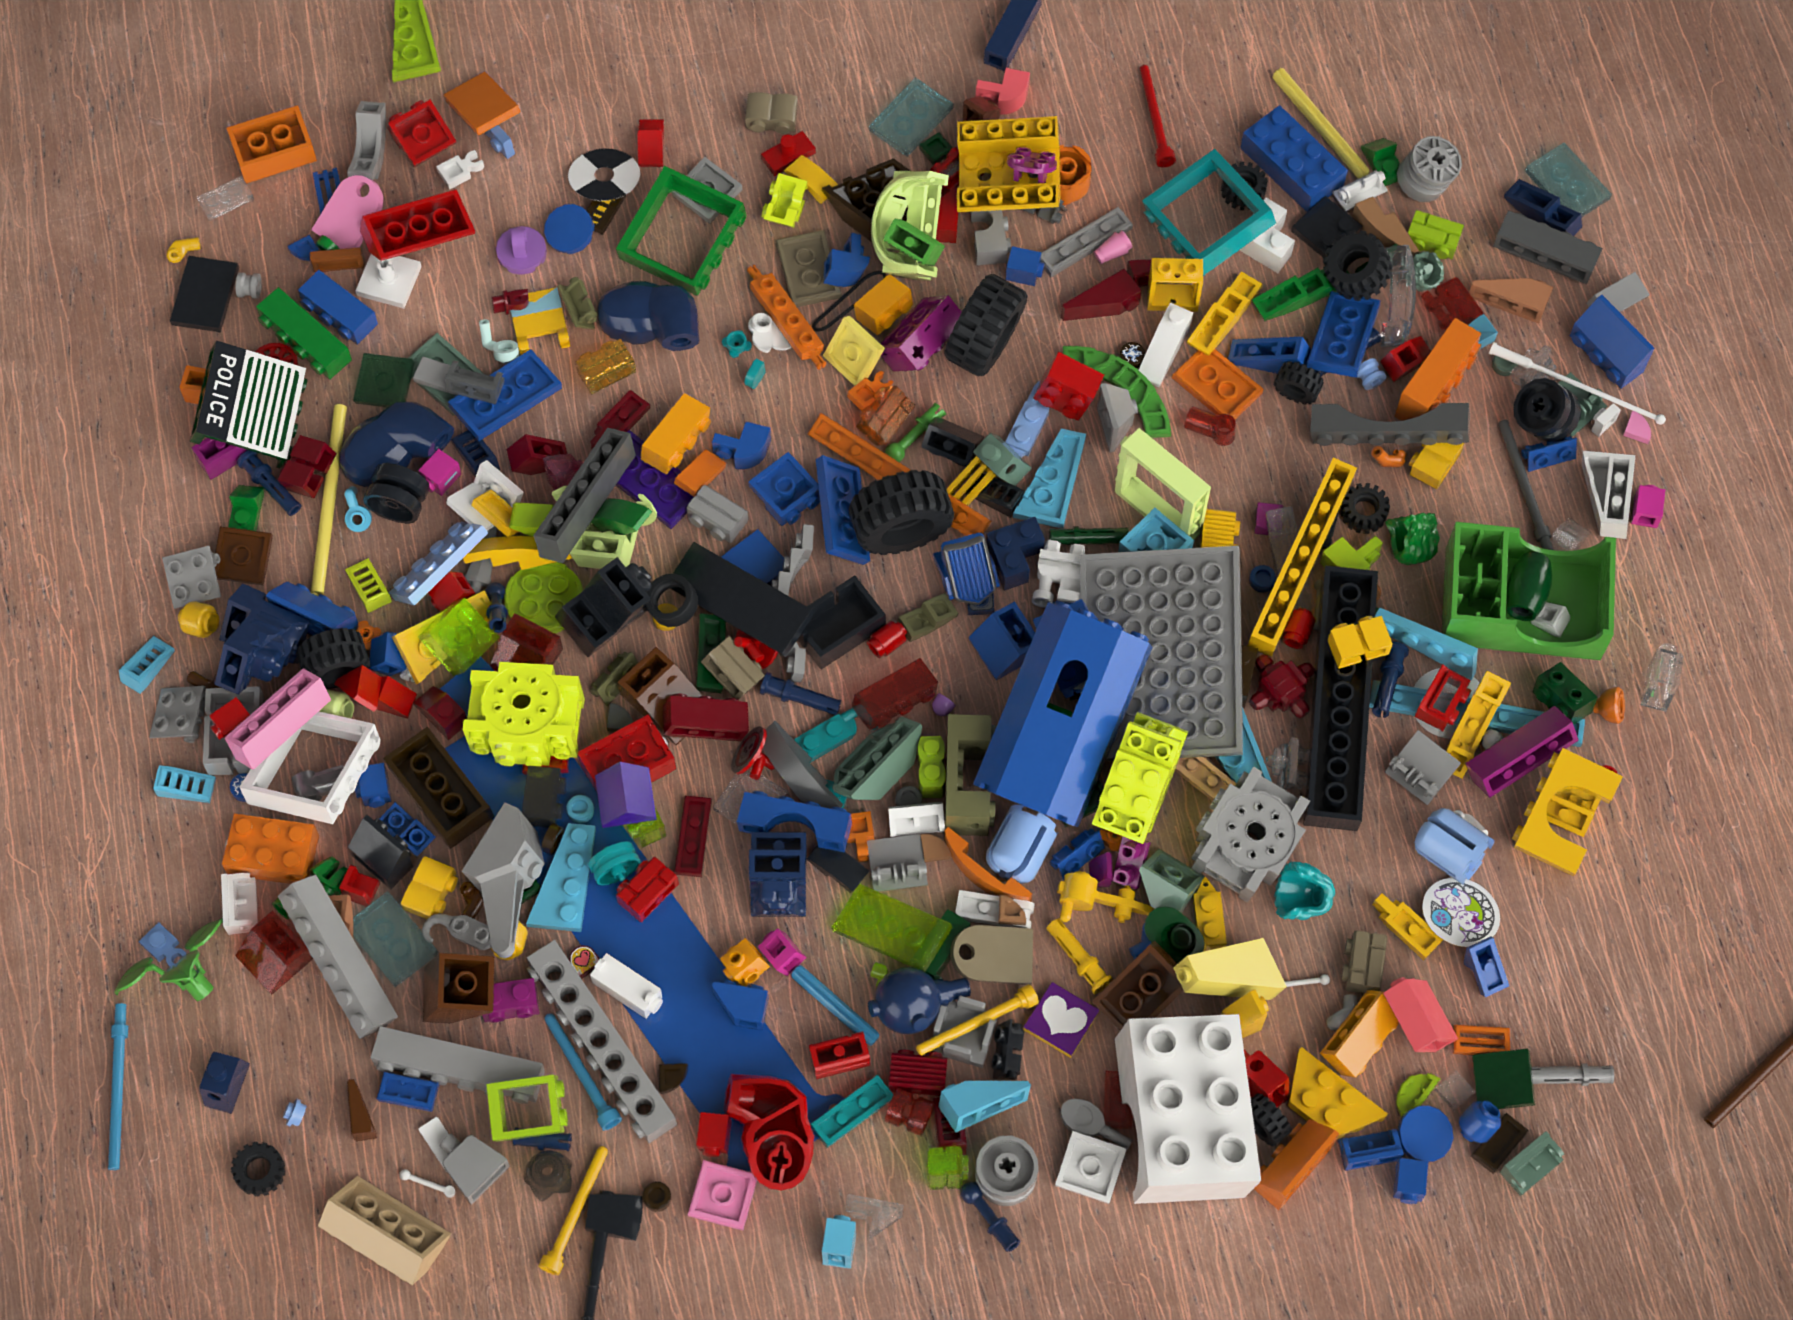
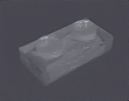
[197,176,254,221]

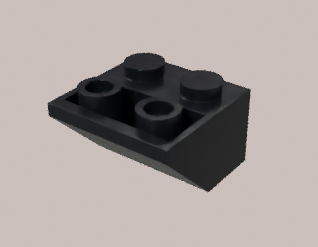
[348,815,414,890]

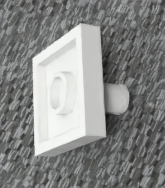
[356,254,422,308]

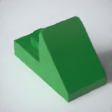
[1361,138,1400,186]
[228,485,265,531]

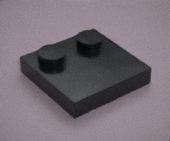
[1291,196,1363,258]

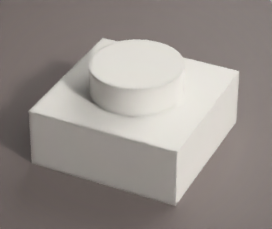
[1591,403,1621,437]

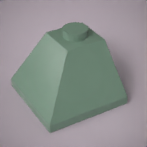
[1139,849,1205,913]

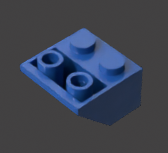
[968,601,1035,680]

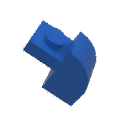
[823,233,870,287]
[712,422,771,470]

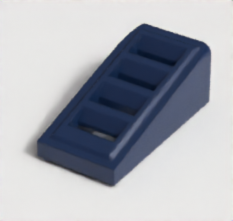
[451,430,500,477]

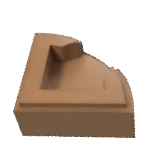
[920,834,951,862]
[998,895,1026,925]

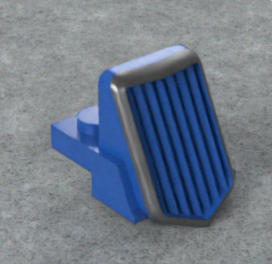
[933,533,1000,605]

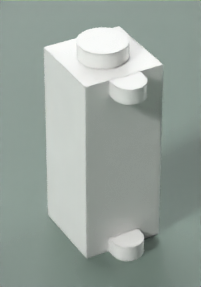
[590,953,663,1019]

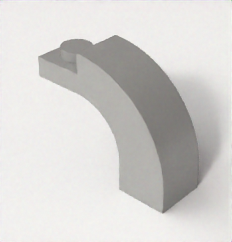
[347,101,386,180]

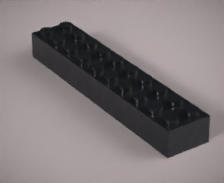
[1303,565,1378,831]

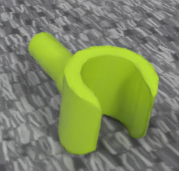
[870,962,888,988]

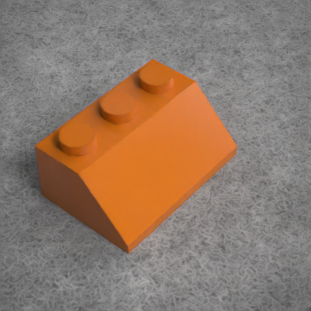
[1254,1119,1339,1210]

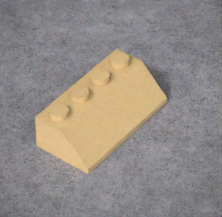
[318,1176,451,1285]

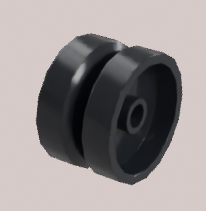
[1513,378,1581,442]
[363,463,430,524]

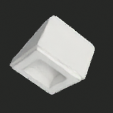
[1531,602,1571,638]

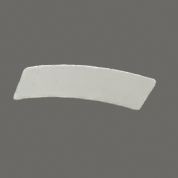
[419,1117,449,1172]

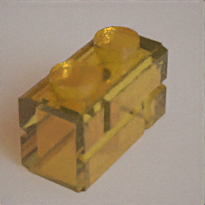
[575,339,636,395]

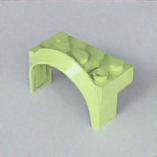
[871,171,949,280]

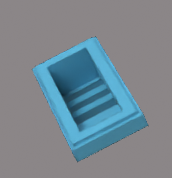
[119,636,175,694]
[153,765,216,803]

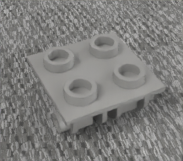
[162,546,221,609]
[149,686,206,743]
[1385,730,1461,805]
[867,834,928,892]

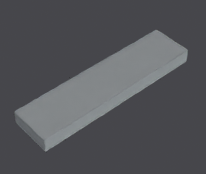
[1041,207,1133,277]

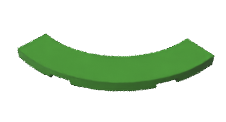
[1063,346,1171,438]

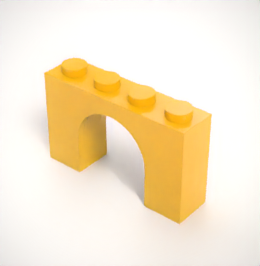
[1512,748,1623,876]

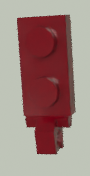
[590,390,650,449]

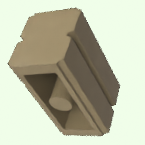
[701,636,765,700]
[1341,930,1387,994]

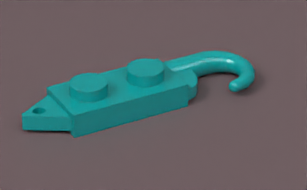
[794,703,882,763]

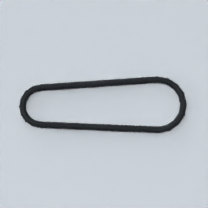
[812,271,887,332]

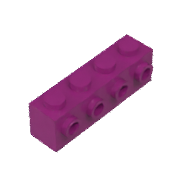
[1466,706,1579,798]

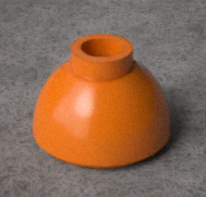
[1593,687,1625,724]

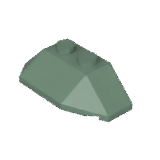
[833,716,922,800]

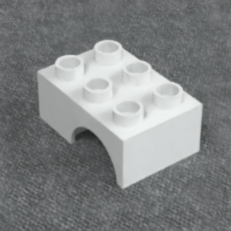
[1115,1014,1261,1204]

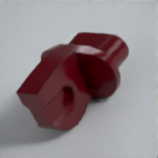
[492,289,529,315]

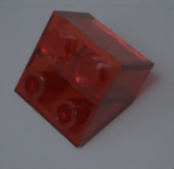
[490,613,563,672]
[235,910,313,995]

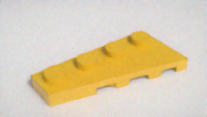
[392,590,491,685]

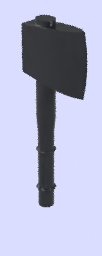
[581,1191,643,1320]

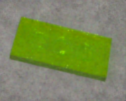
[831,884,953,972]

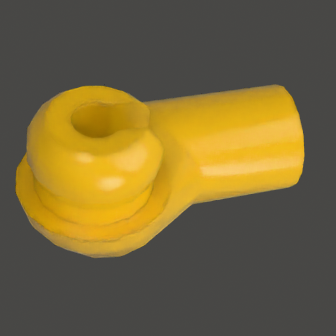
[166,237,201,263]

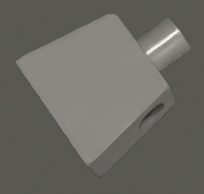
[440,1134,510,1205]

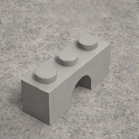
[970,210,1011,266]

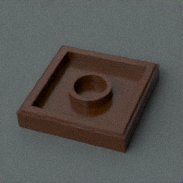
[215,526,273,586]

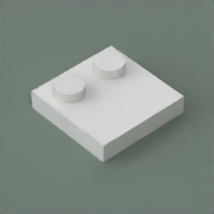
[1055,1131,1127,1204]

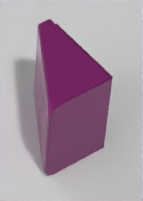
[1089,852,1113,887]

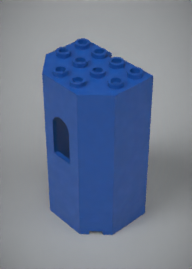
[973,600,1152,827]

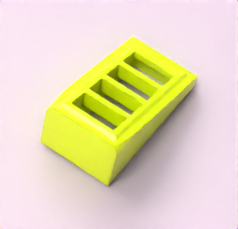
[345,558,392,613]

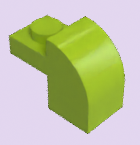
[1320,536,1383,570]

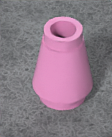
[1094,231,1133,264]

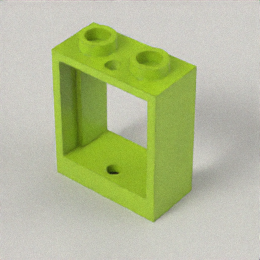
[486,1074,568,1142]

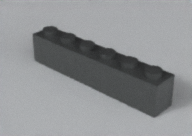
[534,428,636,563]

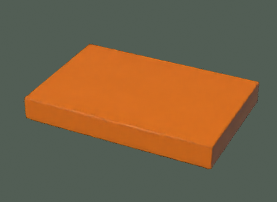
[443,72,521,135]
[1172,349,1264,425]

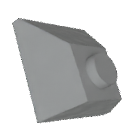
[1097,383,1138,453]

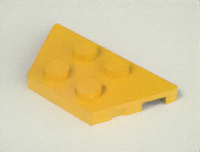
[1288,1047,1388,1139]

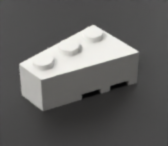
[1582,451,1636,539]

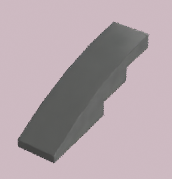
[763,721,843,809]

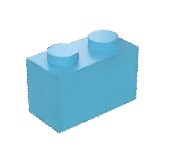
[822,1215,856,1269]

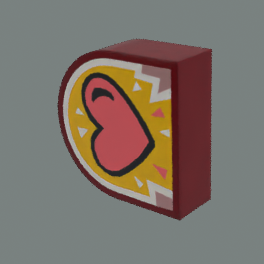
[569,945,600,979]

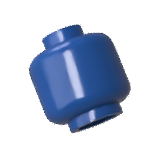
[1459,1101,1501,1143]

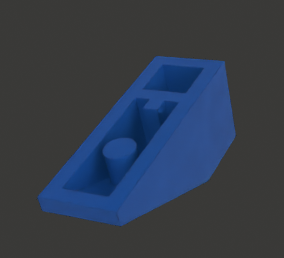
[1228,337,1311,374]

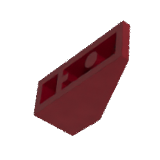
[1061,269,1142,321]

